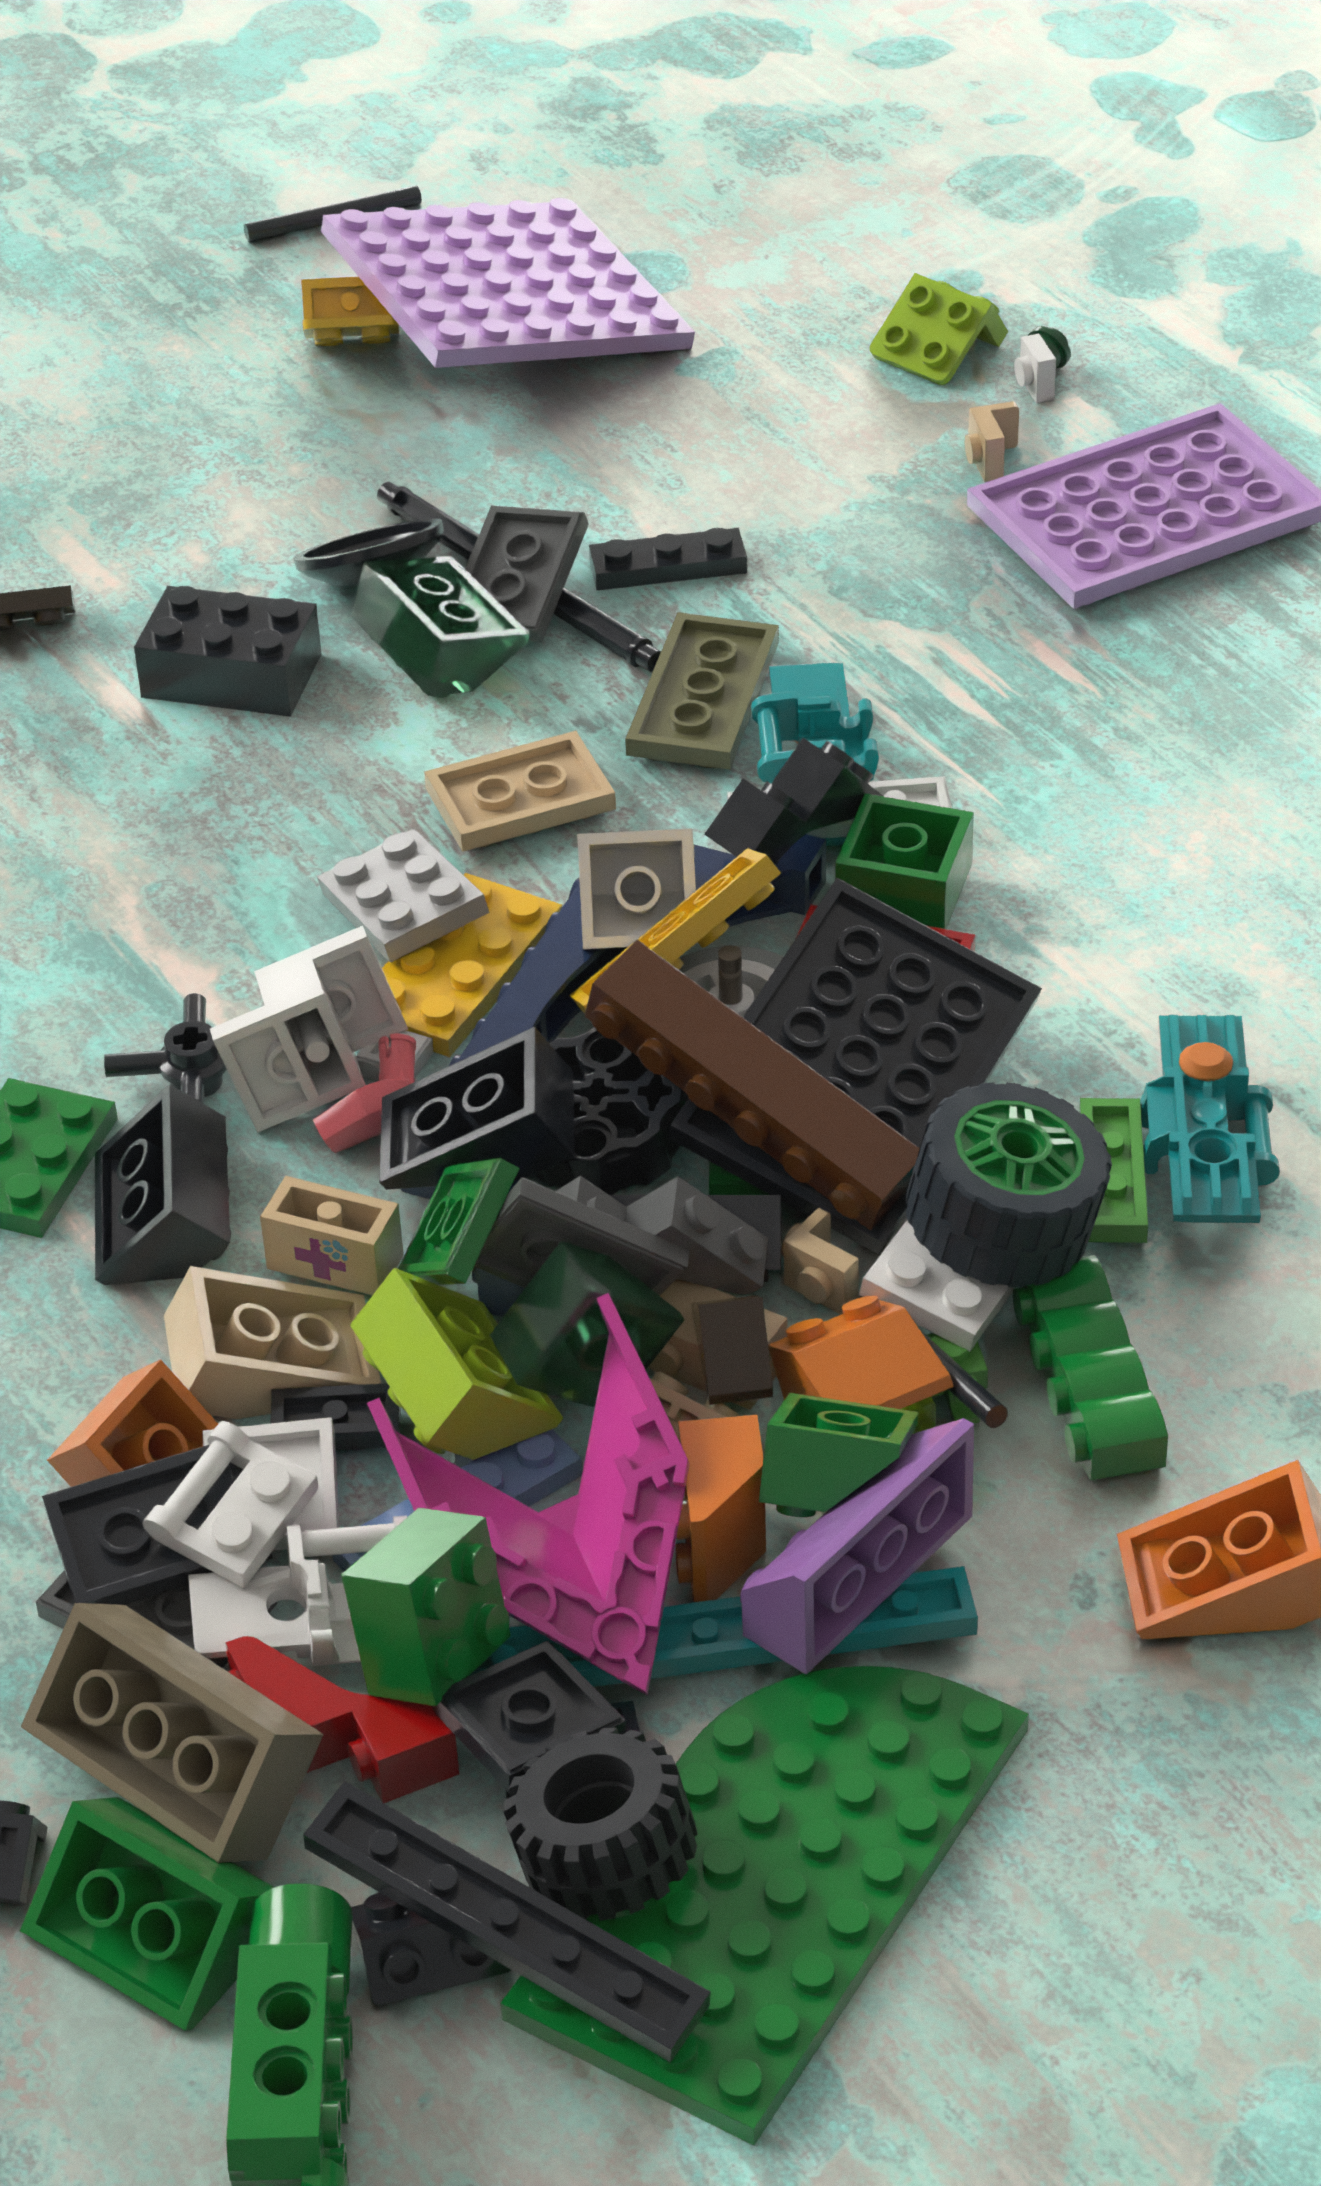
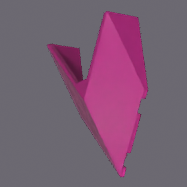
[367,1293,690,1696]

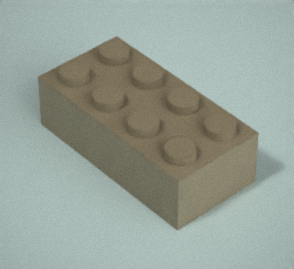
[21,1603,324,1863]

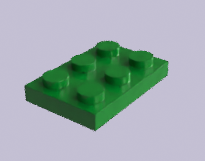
[0,1078,118,1238]

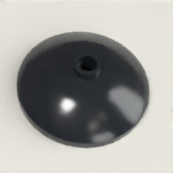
[293,518,444,593]

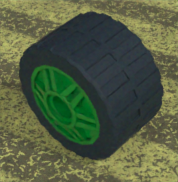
[905,1082,1112,1287]

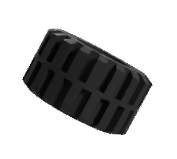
[503,1728,698,1921]

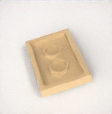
[424,730,616,852]

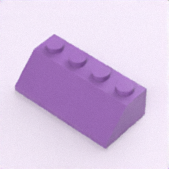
[740,1418,974,1674]

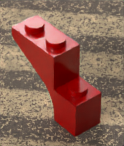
[225,1636,460,1803]

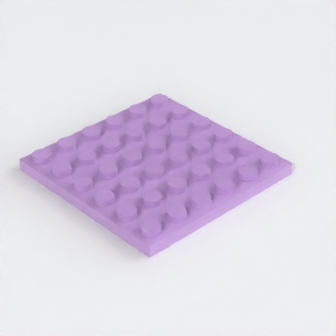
[321,198,695,368]

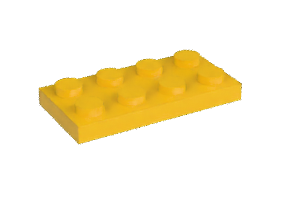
[569,848,781,1014]
[382,873,562,1057]

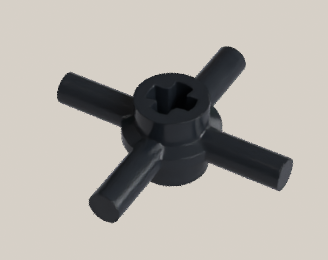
[104,993,227,1104]

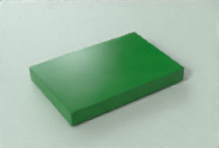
[398,1158,519,1285]

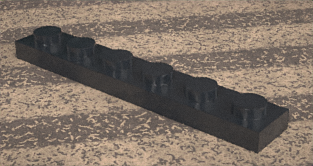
[303,1781,711,2063]

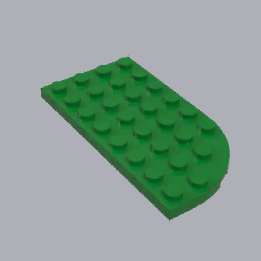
[500,1666,1029,2146]

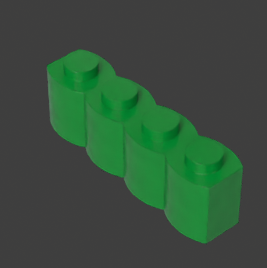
[1013,1255,1168,1480]

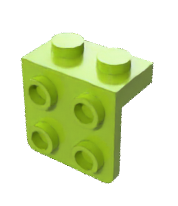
[869,273,1009,385]

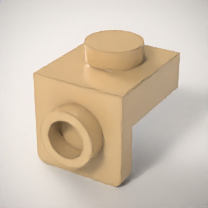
[964,401,1019,482]
[781,1208,859,1315]

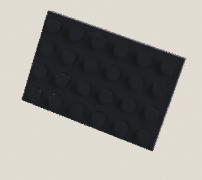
[667,878,1042,1255]

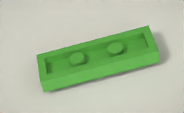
[1079,1098,1148,1243]

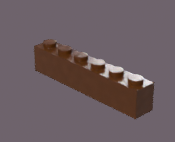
[584,939,920,1231]

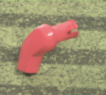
[313,1033,416,1153]

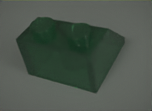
[490,1241,685,1408]

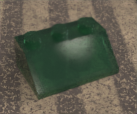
[351,556,530,698]

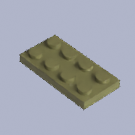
[625,612,779,770]

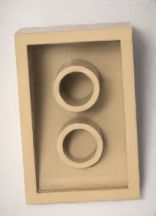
[164,1266,381,1419]

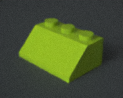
[350,1268,563,1460]

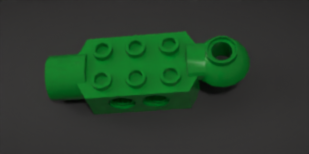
[226,1883,353,2186]

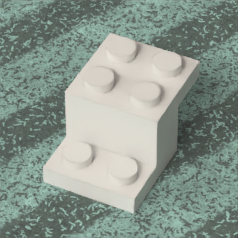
[210,926,408,1133]

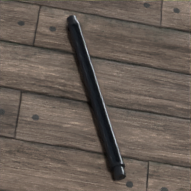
[377,482,661,673]

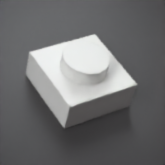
[1014,334,1056,403]

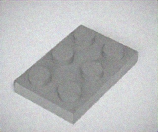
[317,828,490,963]

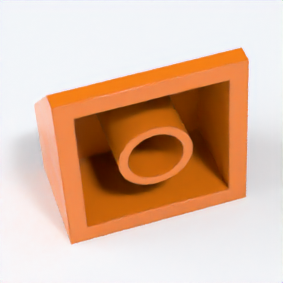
[768,1295,954,1409]
[47,1359,218,1487]

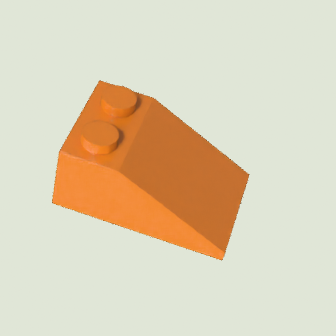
[1117,1460,1321,1640]

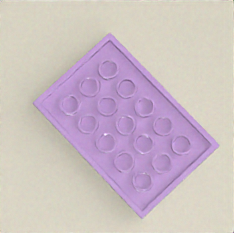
[967,403,1321,609]

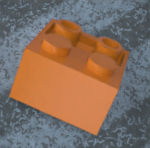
[675,1415,766,1603]

